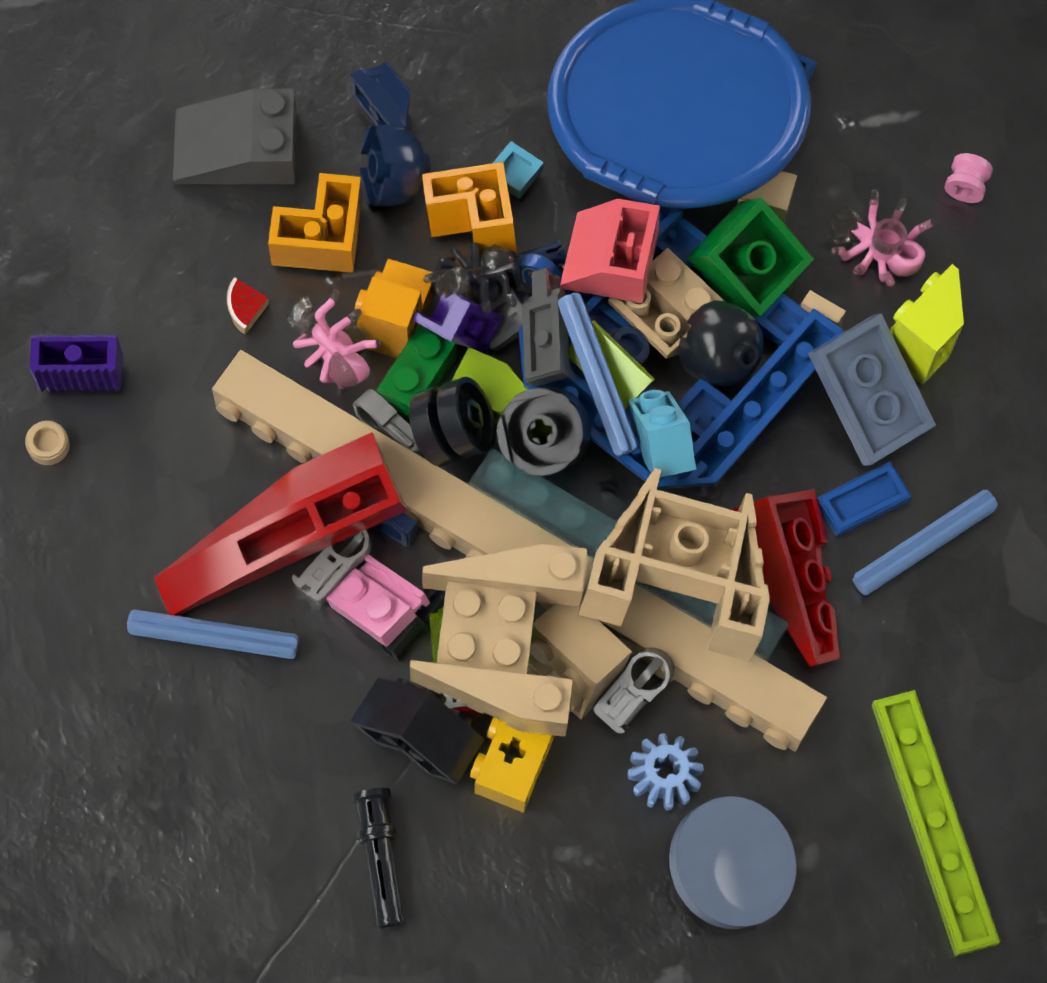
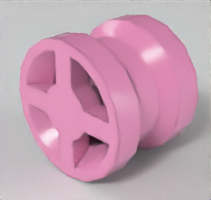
[944,153,993,203]

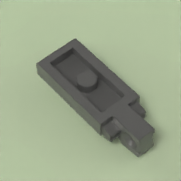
[522,268,570,387]

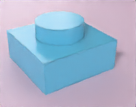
[493,141,544,199]

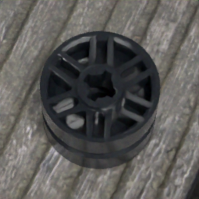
[409,377,496,467]

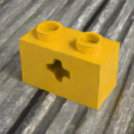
[470,717,555,813]

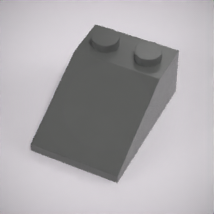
[173,89,297,184]

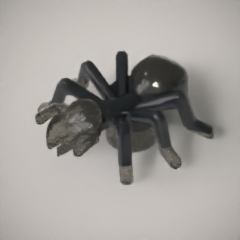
[423,243,532,313]

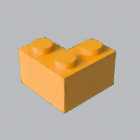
[422,162,518,257]
[268,173,363,273]
[354,259,436,358]

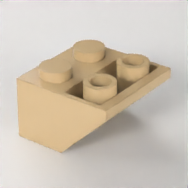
[608,248,724,359]
[527,603,632,720]

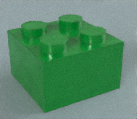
[687,198,814,317]

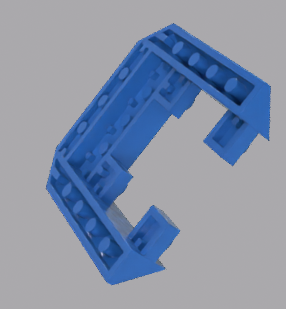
[519,201,845,490]

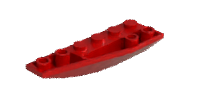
[154,432,408,616]

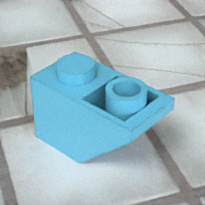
[628,390,696,478]

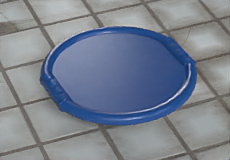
[547,0,811,209]

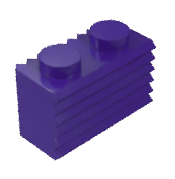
[29,335,123,393]

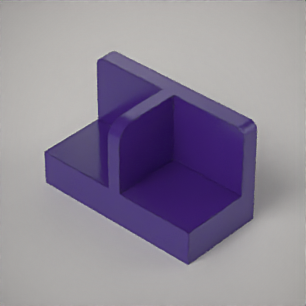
[412,290,504,353]

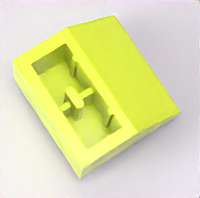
[890,264,964,385]

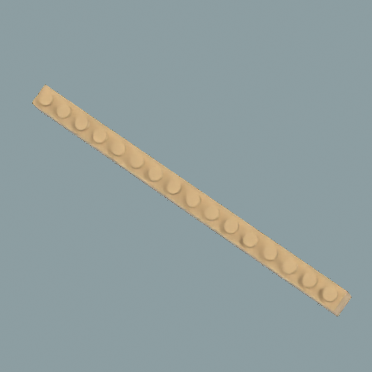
[212,349,827,752]

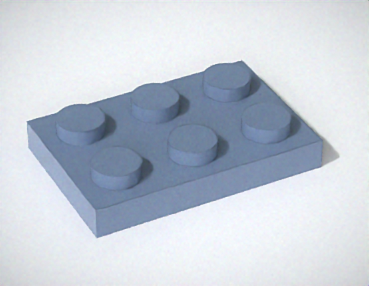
[808,313,936,466]

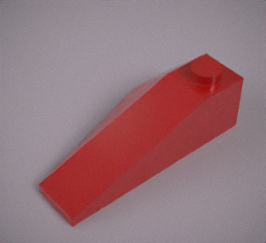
[731,489,840,667]

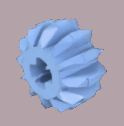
[627,733,704,810]

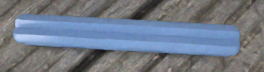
[558,293,638,456]
[852,490,998,595]
[127,609,299,659]

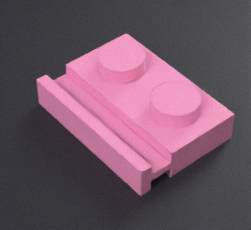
[326,554,430,647]

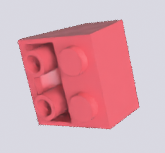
[560,199,660,303]

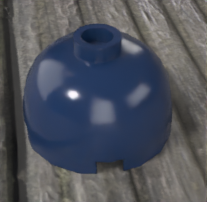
[360,125,431,207]

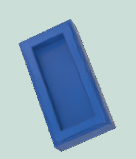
[817,462,912,538]

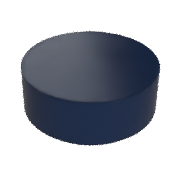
[611,327,650,365]

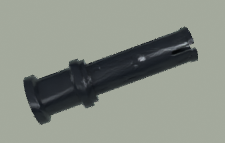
[351,788,405,928]

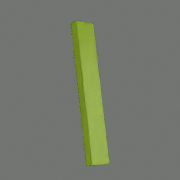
[872,690,1000,957]

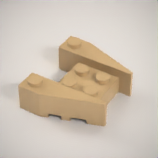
[578,468,770,662]
[410,543,587,737]

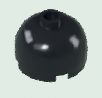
[679,300,764,387]

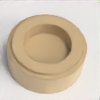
[25,421,70,465]

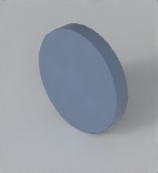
[669,796,796,929]

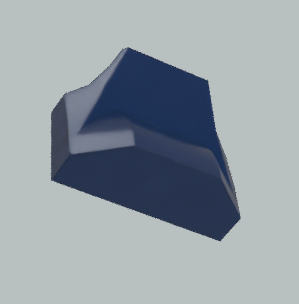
[350,62,412,132]

